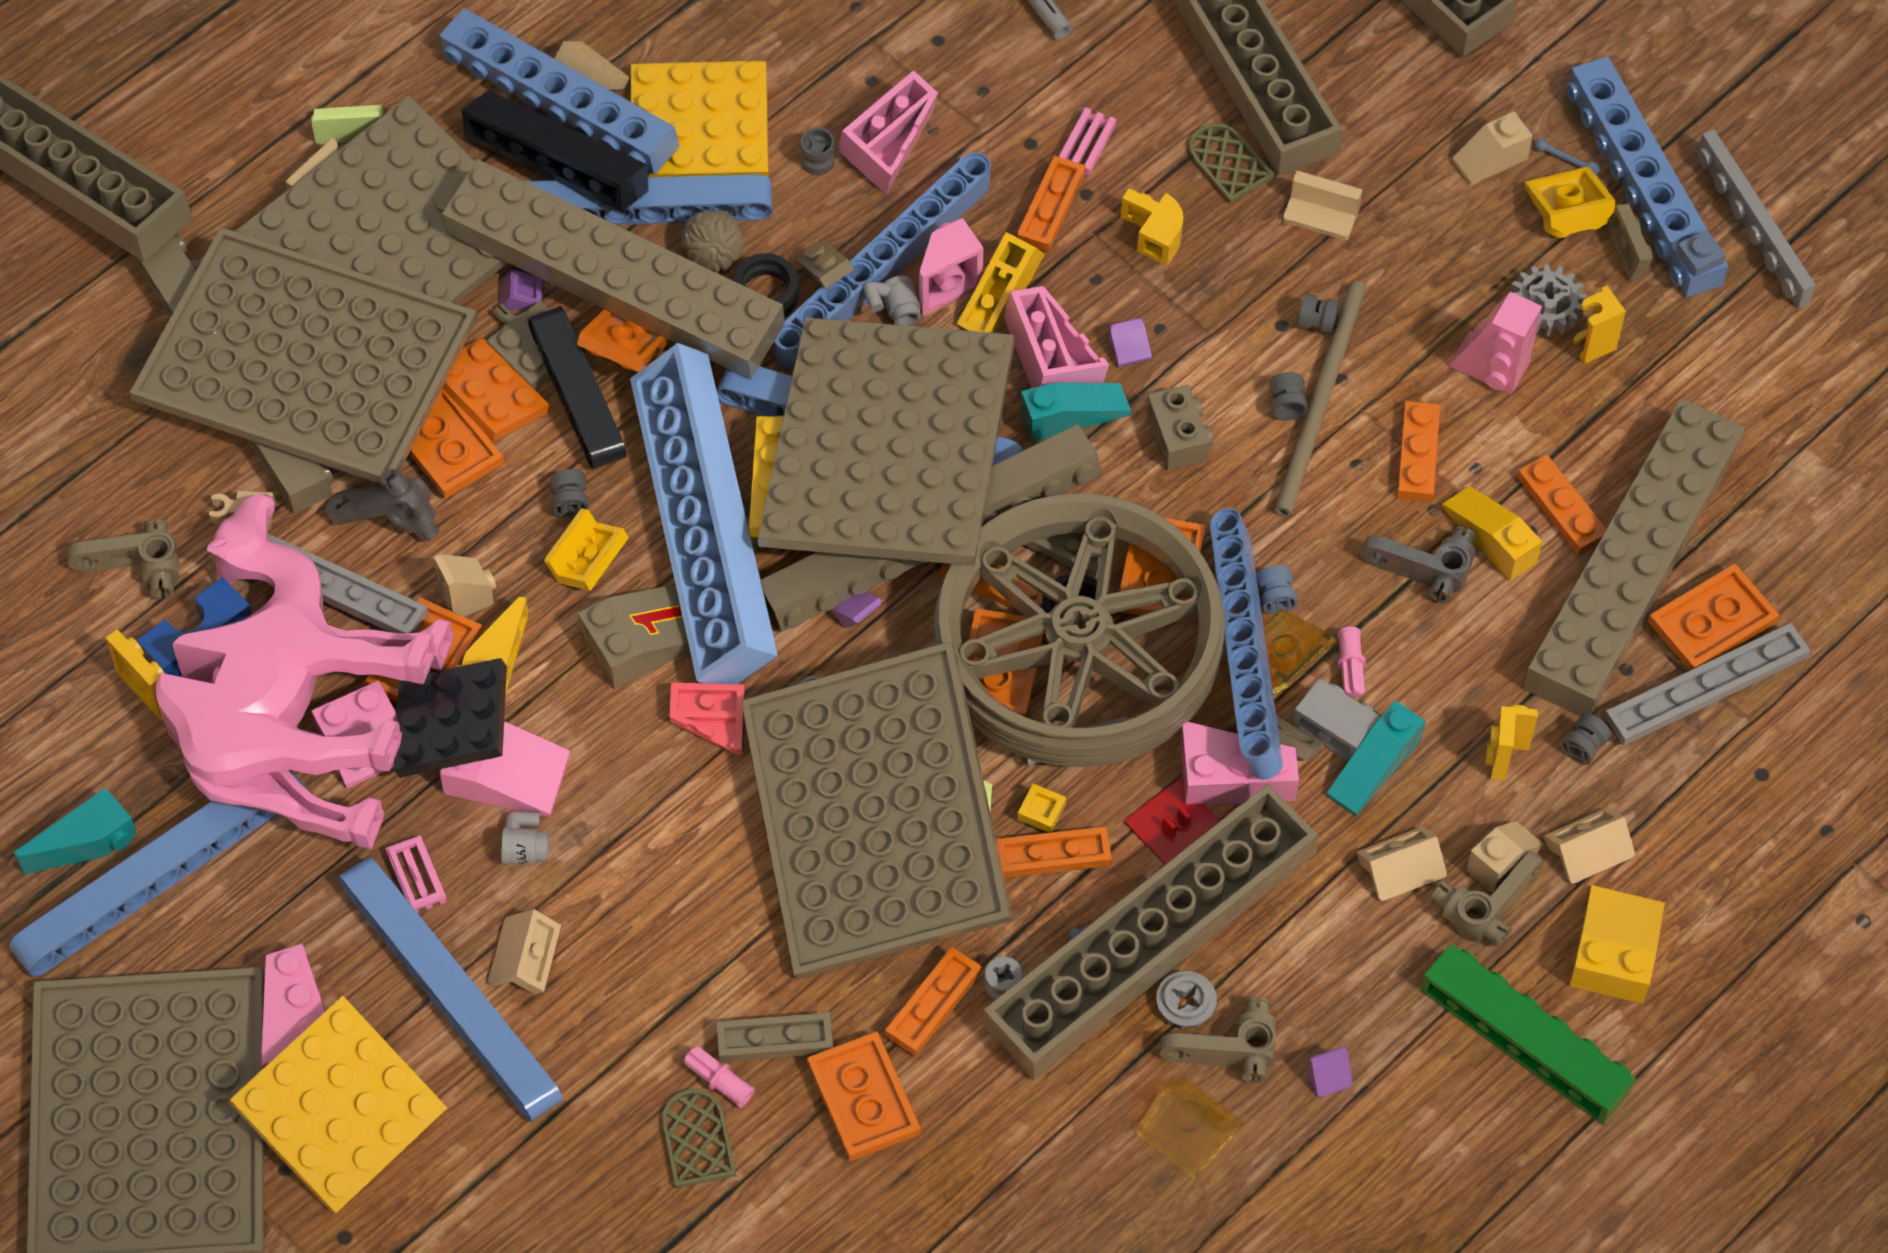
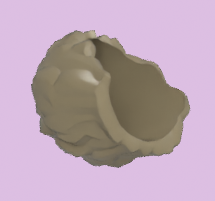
[681,209,744,272]

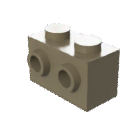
[1146,385,1213,471]

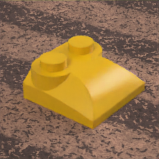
[1525,166,1615,238]

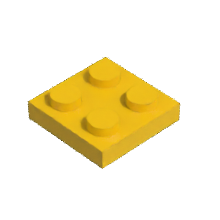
[106,629,165,720]

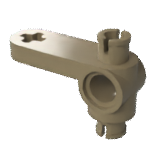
[67,519,180,599]
[1431,851,1544,947]
[1160,997,1276,1083]

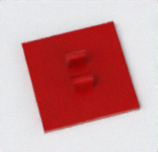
[1124,778,1220,865]

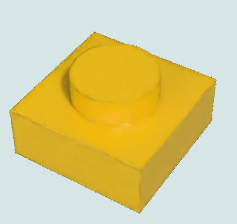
[1017,783,1067,833]

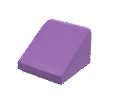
[499,269,542,310]
[1108,318,1152,367]
[831,592,882,628]
[1307,1047,1352,1097]

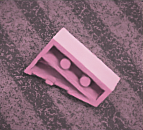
[838,71,938,195]
[1003,286,1109,388]
[1449,292,1542,395]
[1180,722,1299,805]
[261,944,325,1070]

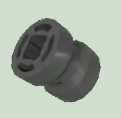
[800,128,835,175]
[1298,293,1340,335]
[1269,372,1308,421]
[550,469,589,518]
[1560,713,1611,765]

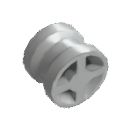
[984,956,1023,1001]

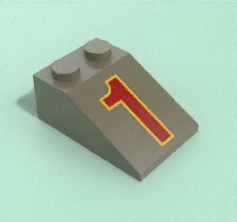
[578,584,690,689]

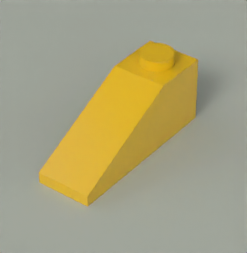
[957,232,1045,333]
[1442,486,1543,581]
[455,597,529,692]

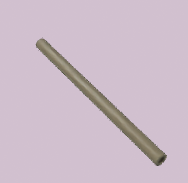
[1274,281,1367,517]

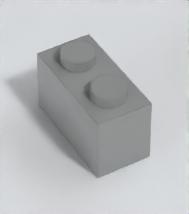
[1293,678,1381,761]

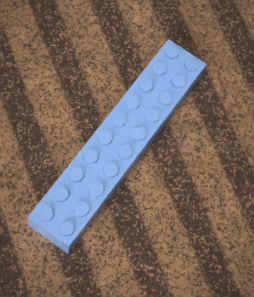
[630,343,778,684]

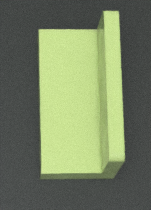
[312,105,383,145]

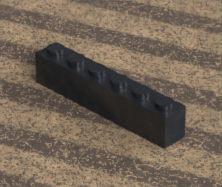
[462,90,649,212]

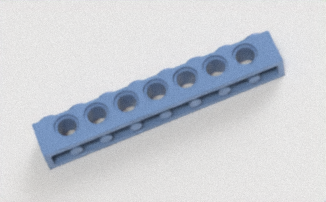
[439,8,680,175]
[1566,56,1728,298]

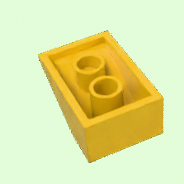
[1569,885,1665,1004]

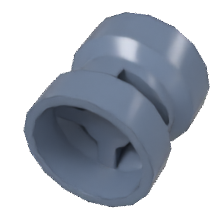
[1257,565,1298,615]

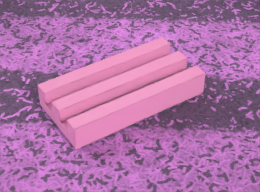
[1059,107,1116,176]
[386,835,447,913]

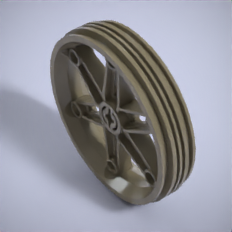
[934,494,1225,767]

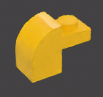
[1121,188,1183,266]

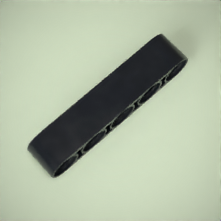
[528,306,627,470]

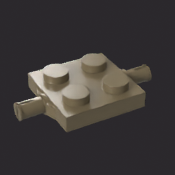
[486,300,586,390]

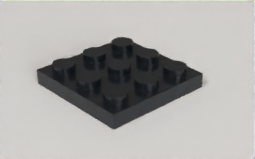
[393,658,507,778]

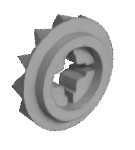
[1156,971,1217,1029]

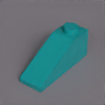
[1020,382,1132,442]
[1326,700,1425,817]
[14,788,137,874]

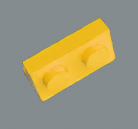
[545,508,629,591]
[1485,705,1538,781]

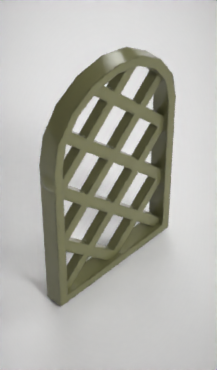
[1190,124,1275,204]
[663,1089,736,1188]

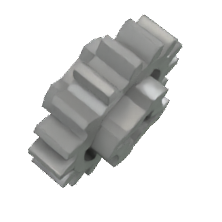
[1511,264,1587,336]

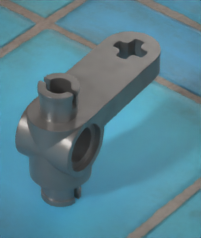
[325,468,439,542]
[1360,526,1476,603]

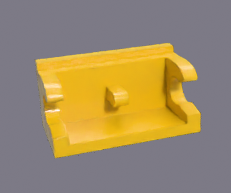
[1573,285,1626,364]

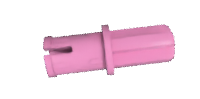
[1337,627,1366,699]
[684,1046,755,1108]

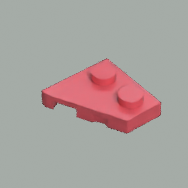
[670,683,745,755]

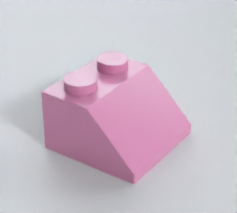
[919,218,984,315]
[312,680,397,789]

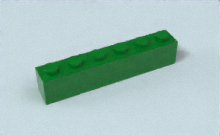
[1420,943,1635,1126]

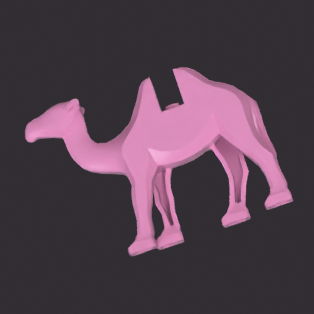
[156,494,453,849]

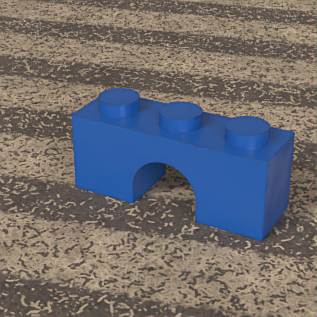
[136,577,252,677]

